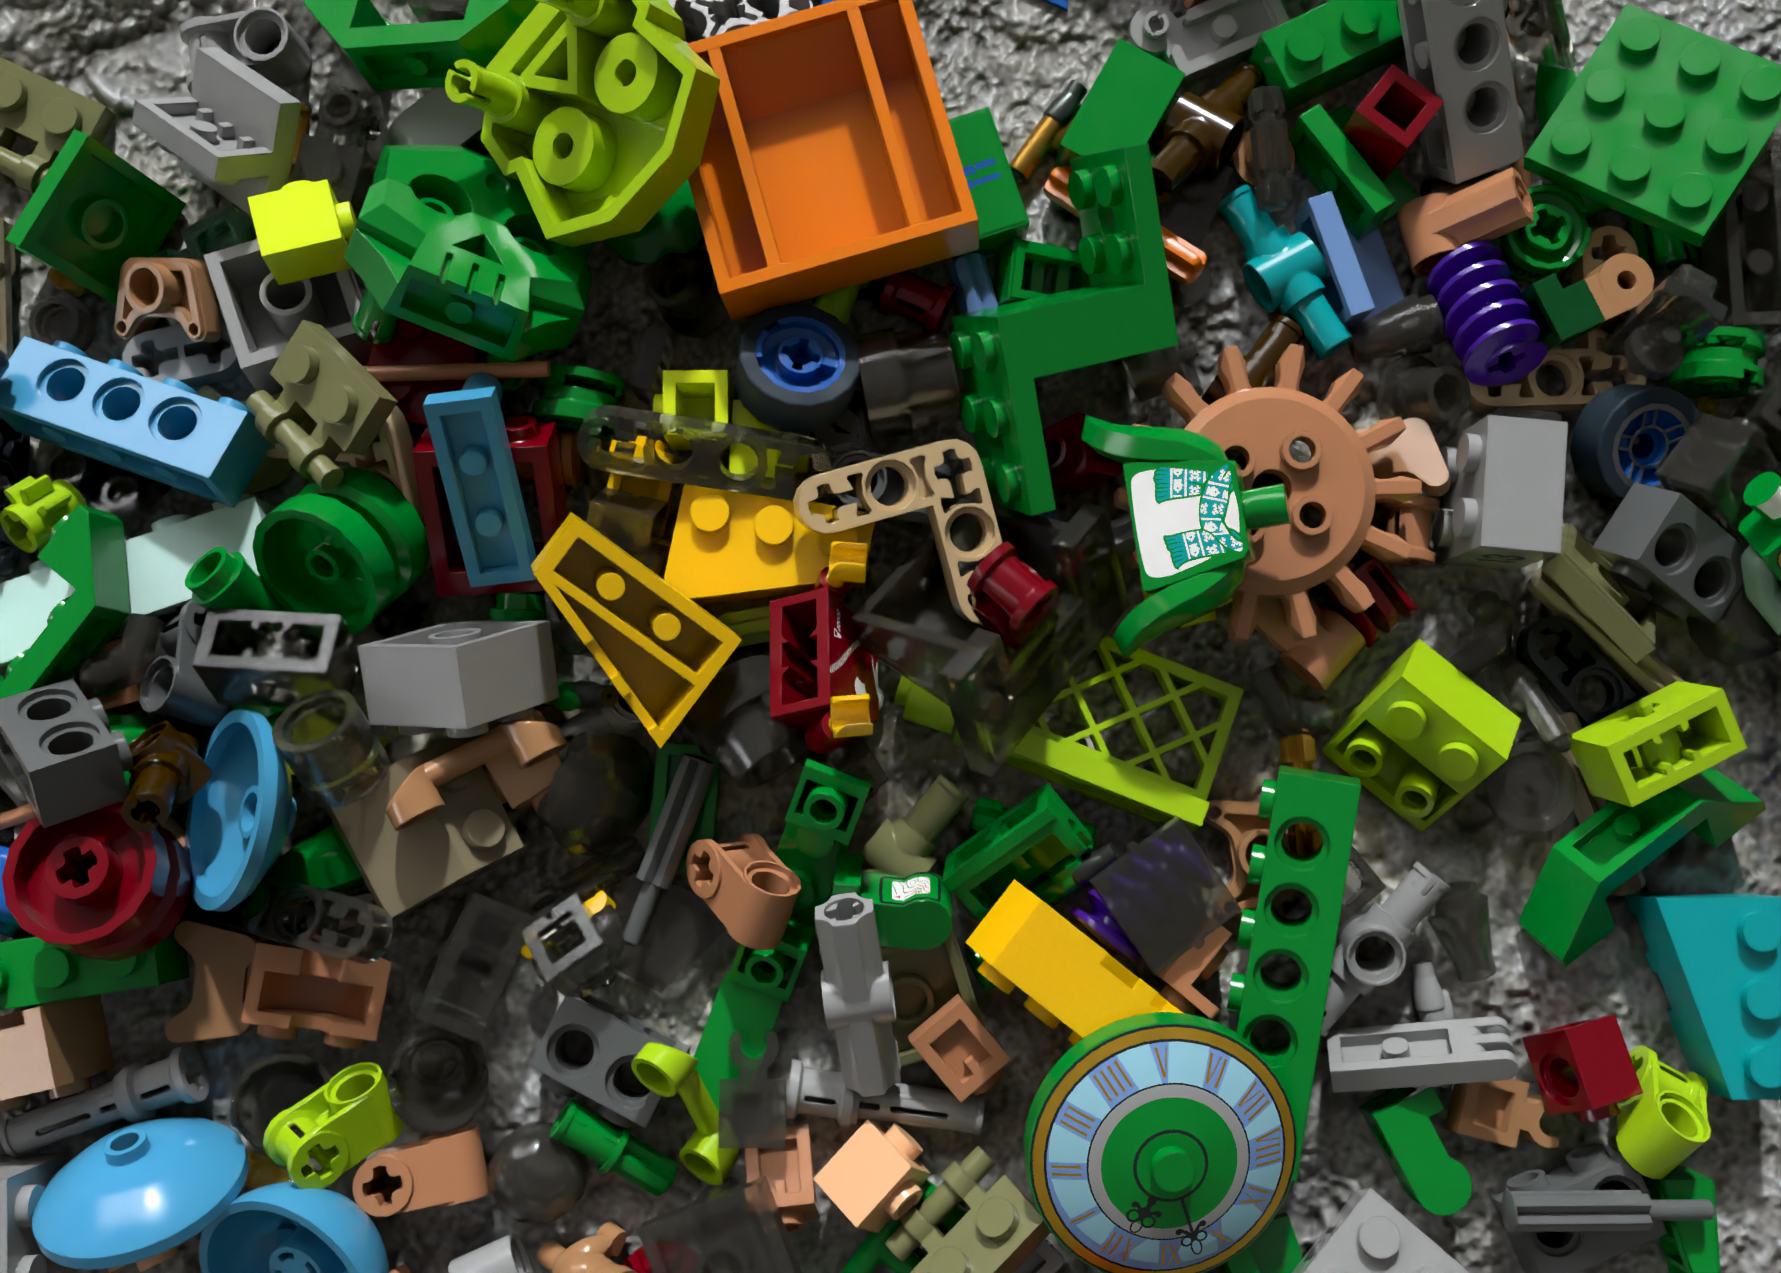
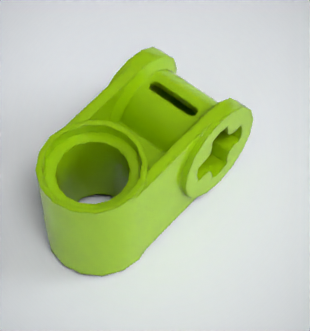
[1616,1045,1711,1179]
[263,1062,405,1189]

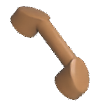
[386,721,568,831]

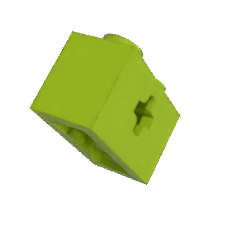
[1566,681,1747,807]

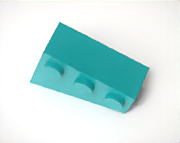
[1623,893,1781,1100]

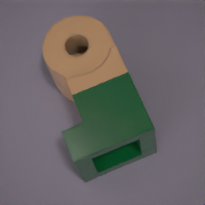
[1520,253,1654,352]

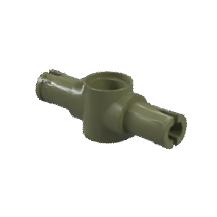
[857,774,969,878]

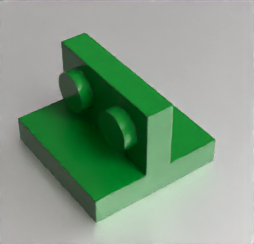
[5,129,186,306]

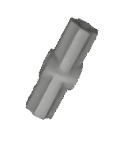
[815,892,901,1097]

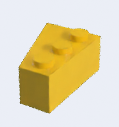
[664,476,877,606]
[531,512,742,749]
[965,879,1183,1045]

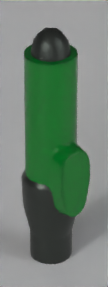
[540,680,618,712]
[1029,843,1121,906]

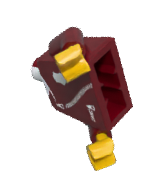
[770,541,884,754]

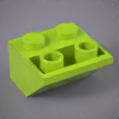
[1322,639,1521,832]

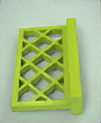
[951,613,1244,836]

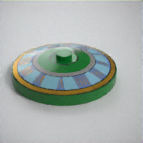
[1023,1012,1298,1273]

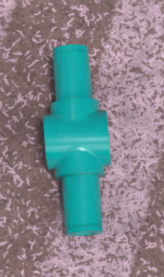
[1218,184,1353,360]

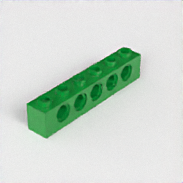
[1226,765,1361,1182]

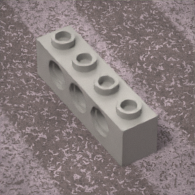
[1397,0,1525,184]

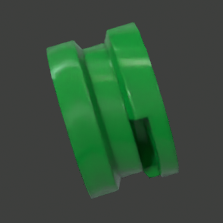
[1491,184,1593,284]
[1667,326,1767,399]
[530,364,626,436]

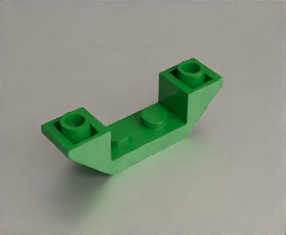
[303,0,539,91]
[0,504,130,699]
[727,759,871,1002]
[1518,768,1766,968]

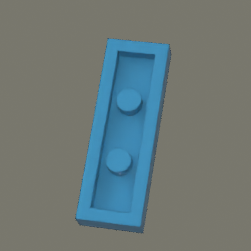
[423,373,537,587]

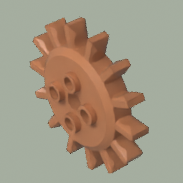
[1114,343,1422,643]

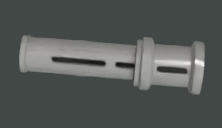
[0,1044,210,1158]
[784,1059,985,1136]

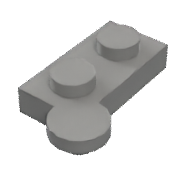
[1128,0,1290,87]

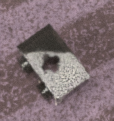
[192,607,360,711]

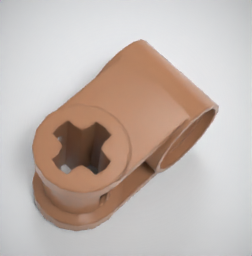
[686,833,801,950]
[352,1126,491,1217]

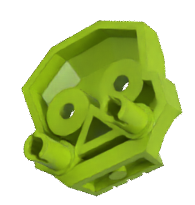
[445,0,721,247]

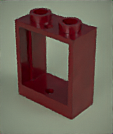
[412,416,568,597]

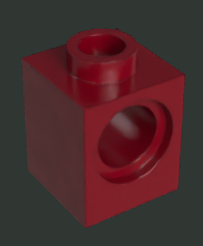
[1522,1014,1643,1123]

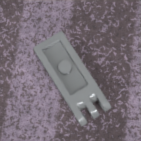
[1326,1016,1519,1093]

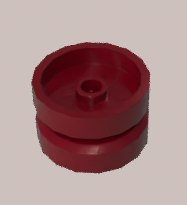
[2,802,193,961]

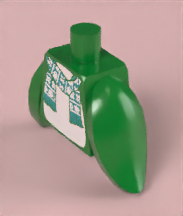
[1081,415,1291,660]

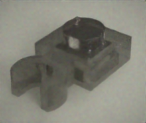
[717,1031,786,1148]

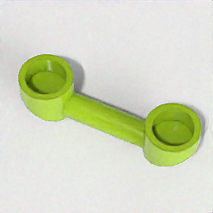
[631,1042,739,1186]

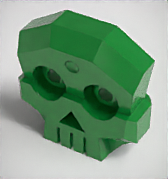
[344,145,595,393]

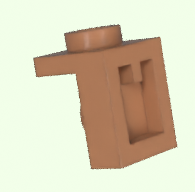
[1152,913,1232,1021]
[907,994,1012,1102]
[744,1124,820,1234]

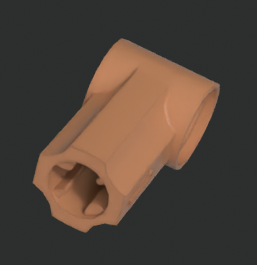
[1396,167,1535,276]
[1231,598,1366,692]

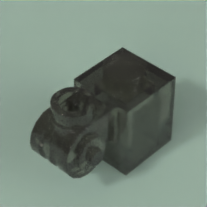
[290,85,385,220]

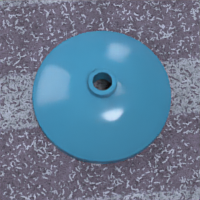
[185,709,297,912]
[32,1116,249,1270]

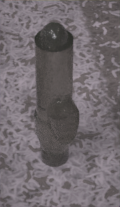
[1493,648,1573,753]

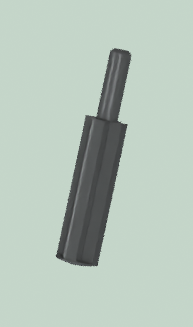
[622,753,719,947]
[1502,1190,1715,1233]

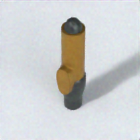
[1009,80,1087,185]

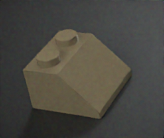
[325,737,524,922]

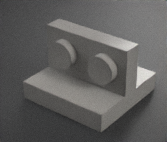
[132,47,302,216]

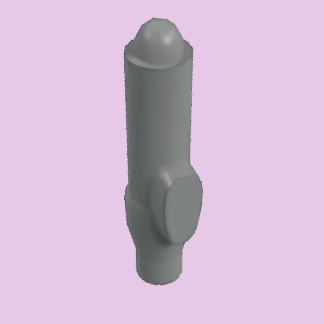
[1411,960,1455,1089]

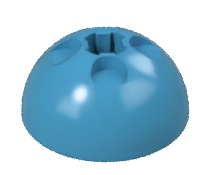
[199,1182,389,1273]

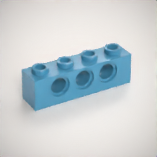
[0,336,271,508]

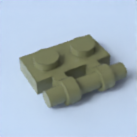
[0,57,116,195]
[246,320,398,490]
[885,1146,1051,1273]

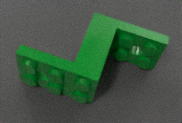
[949,143,1179,516]

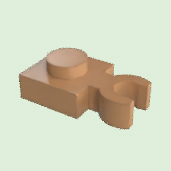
[1445,1078,1560,1148]

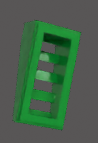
[993,238,1090,306]
[1641,1166,1721,1273]

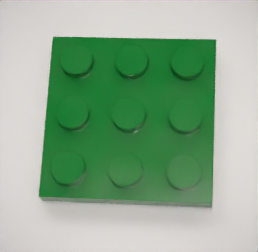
[1523,4,1781,248]

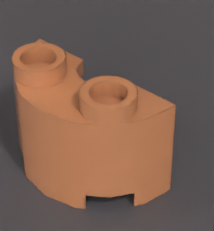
[240,940,392,1049]

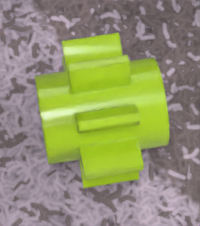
[0,474,87,553]

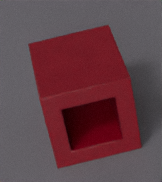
[1342,64,1444,182]

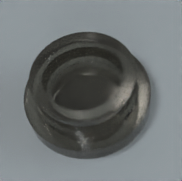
[29,296,97,352]

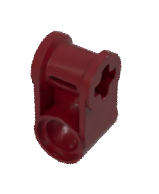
[967,541,1060,649]

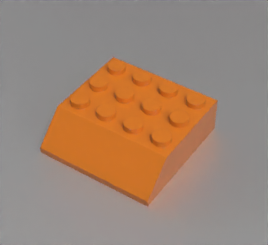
[687,0,979,321]

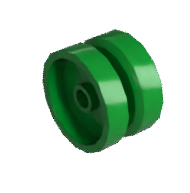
[252,466,430,636]

